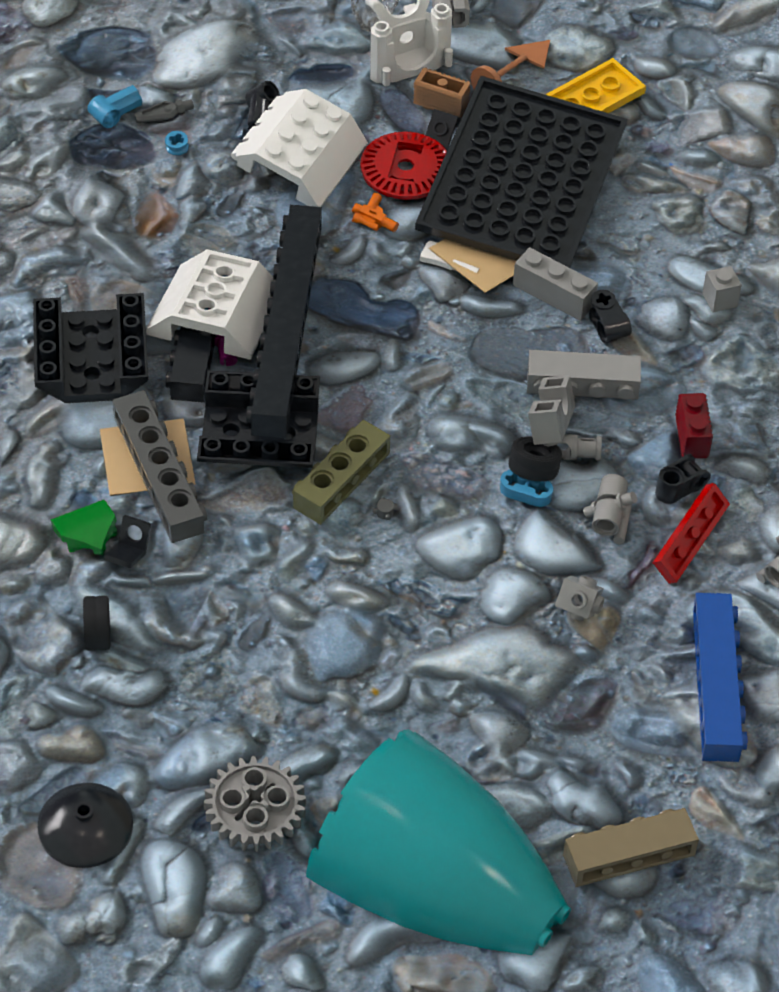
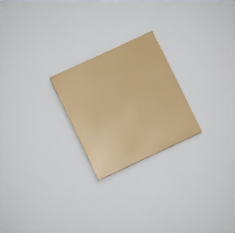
[429,239,516,293]
[100,418,196,496]

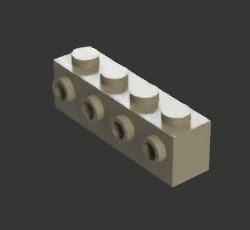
[563,808,699,887]

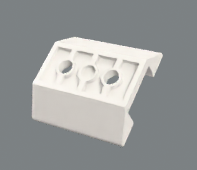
[146,249,276,360]

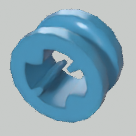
[165,131,189,155]

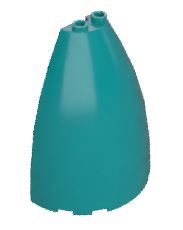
[306,729,571,955]

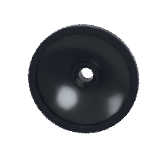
[38,783,133,868]

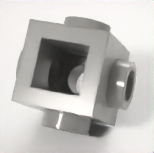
[555,575,605,621]

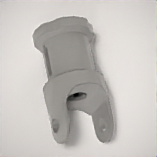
[560,434,602,461]

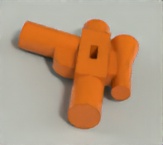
[352,193,399,232]

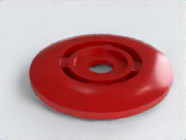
[360,132,447,200]

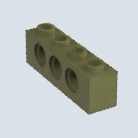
[292,419,391,525]

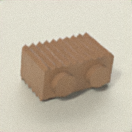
[413,67,470,118]

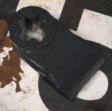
[589,290,632,343]
[655,454,711,504]

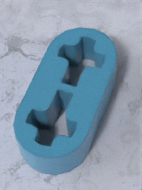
[500,470,553,507]

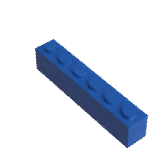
[693,593,748,762]

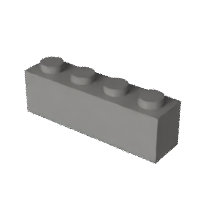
[527,350,641,400]

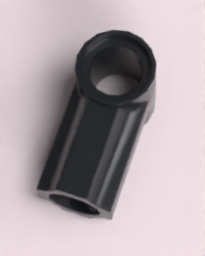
[245,81,280,130]

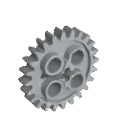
[204,756,306,852]

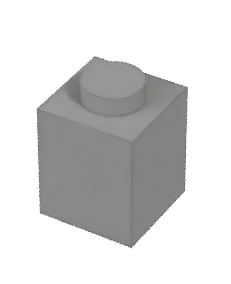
[702,266,742,313]

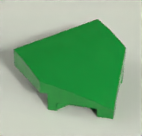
[51,499,118,555]

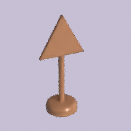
[470,40,550,89]

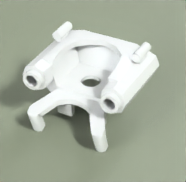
[365,0,453,86]

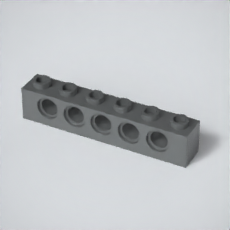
[112,390,207,544]

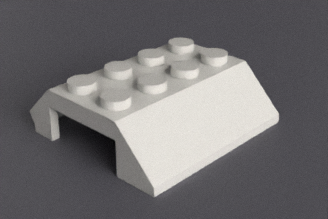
[231,89,368,207]

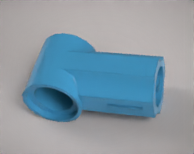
[87,85,142,128]

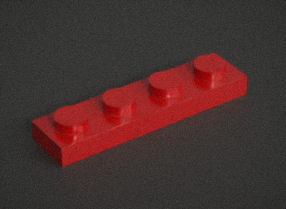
[652,483,730,584]

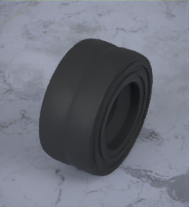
[508,436,562,482]
[83,596,111,651]

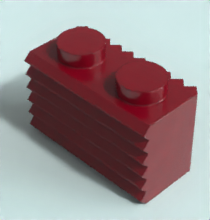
[675,393,713,459]

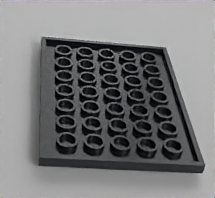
[415,76,628,268]

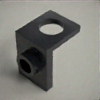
[425,109,461,150]
[104,515,151,568]

